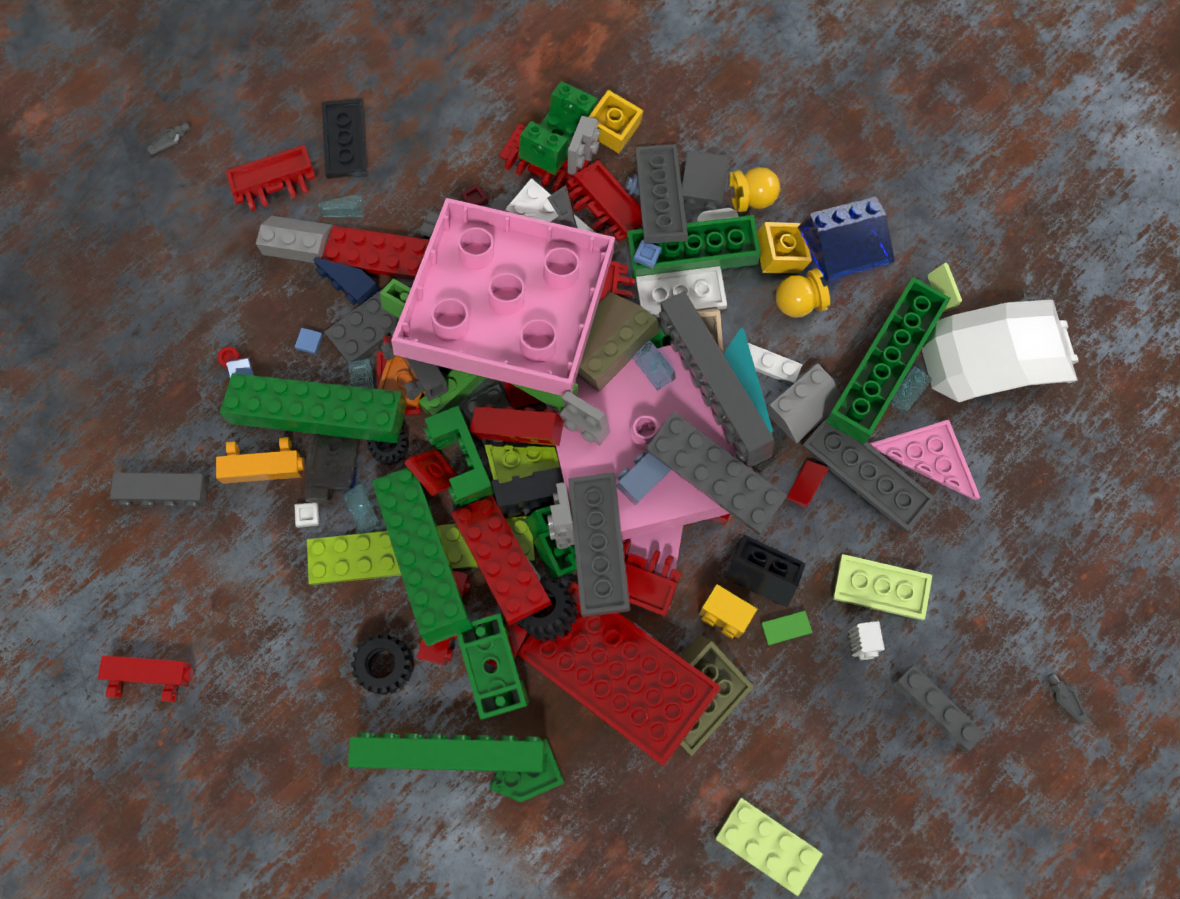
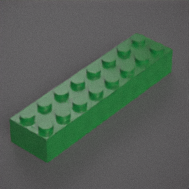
[825,277,951,444]
[220,373,407,443]
[372,467,472,646]
[348,733,547,773]

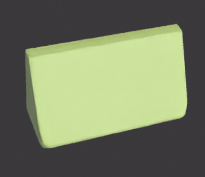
[927,263,962,313]

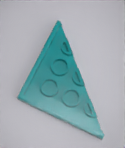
[723,328,773,435]

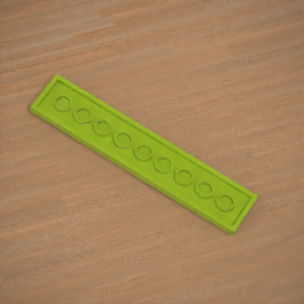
[307,516,535,585]

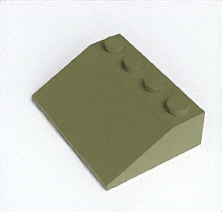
[577,292,659,392]
[679,634,754,756]

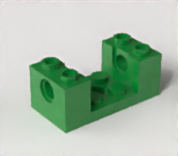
[519,81,597,175]
[423,406,495,508]
[457,613,529,720]

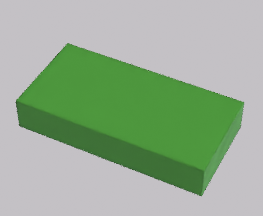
[761,611,812,646]

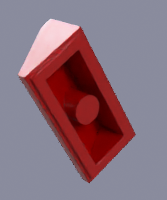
[786,460,829,509]

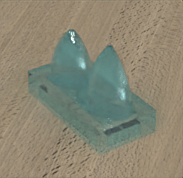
[890,366,932,414]

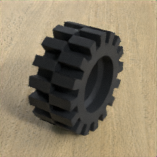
[366,428,409,465]

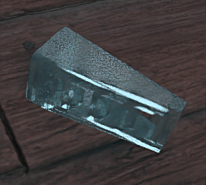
[318,194,365,218]

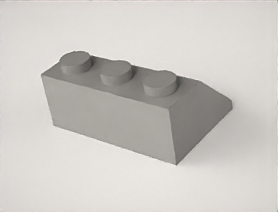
[256,215,332,263]
[767,364,841,444]

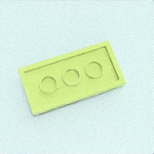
[833,554,932,621]
[715,798,823,896]

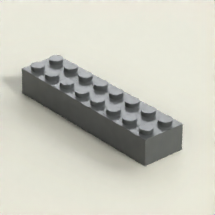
[659,291,774,468]

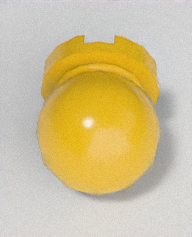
[729,167,781,213]
[775,268,830,318]

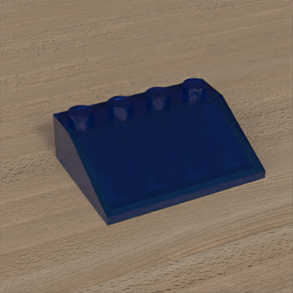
[798,197,895,282]

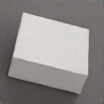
[295,502,320,528]

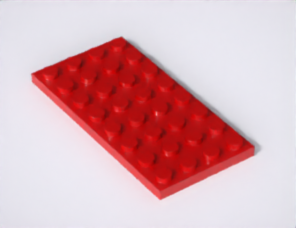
[516,582,722,767]

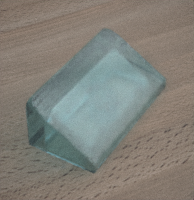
[632,340,676,391]
[343,483,381,534]

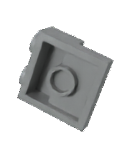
[568,116,600,175]
[560,391,610,446]
[547,482,575,549]

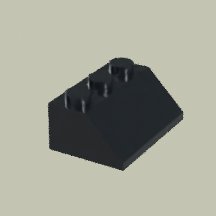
[724,535,806,607]

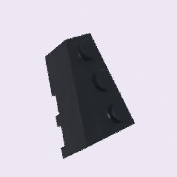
[492,467,564,517]

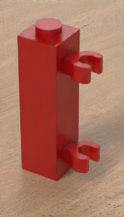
[98,656,194,702]

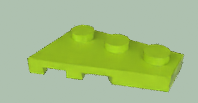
[484,445,561,483]

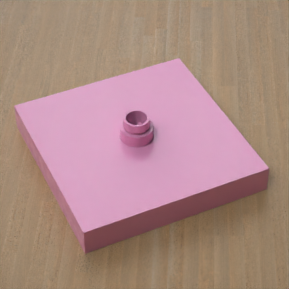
[391,198,615,396]
[546,335,752,540]

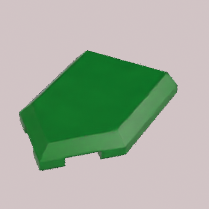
[490,739,564,802]

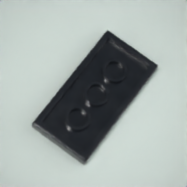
[322,98,368,179]

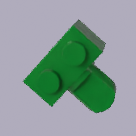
[533,531,577,581]

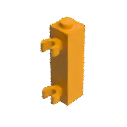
[216,437,305,484]

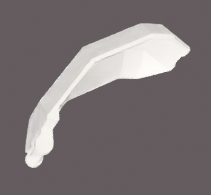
[922,300,1079,403]

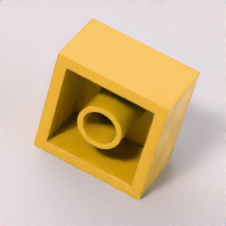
[589,90,643,153]
[757,222,812,273]
[699,585,757,639]

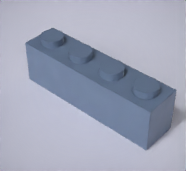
[616,419,685,505]

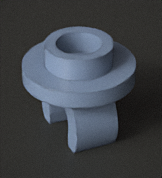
[625,174,640,196]

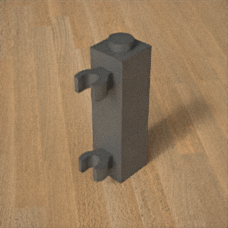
[381,328,448,401]

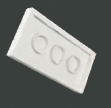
[505,178,596,233]
[636,266,727,318]

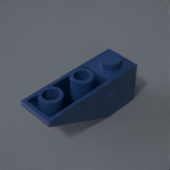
[313,258,379,306]

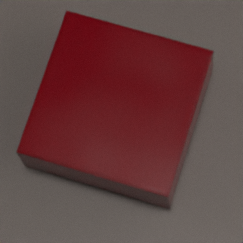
[460,184,489,206]

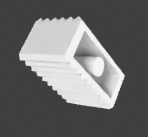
[848,621,884,660]

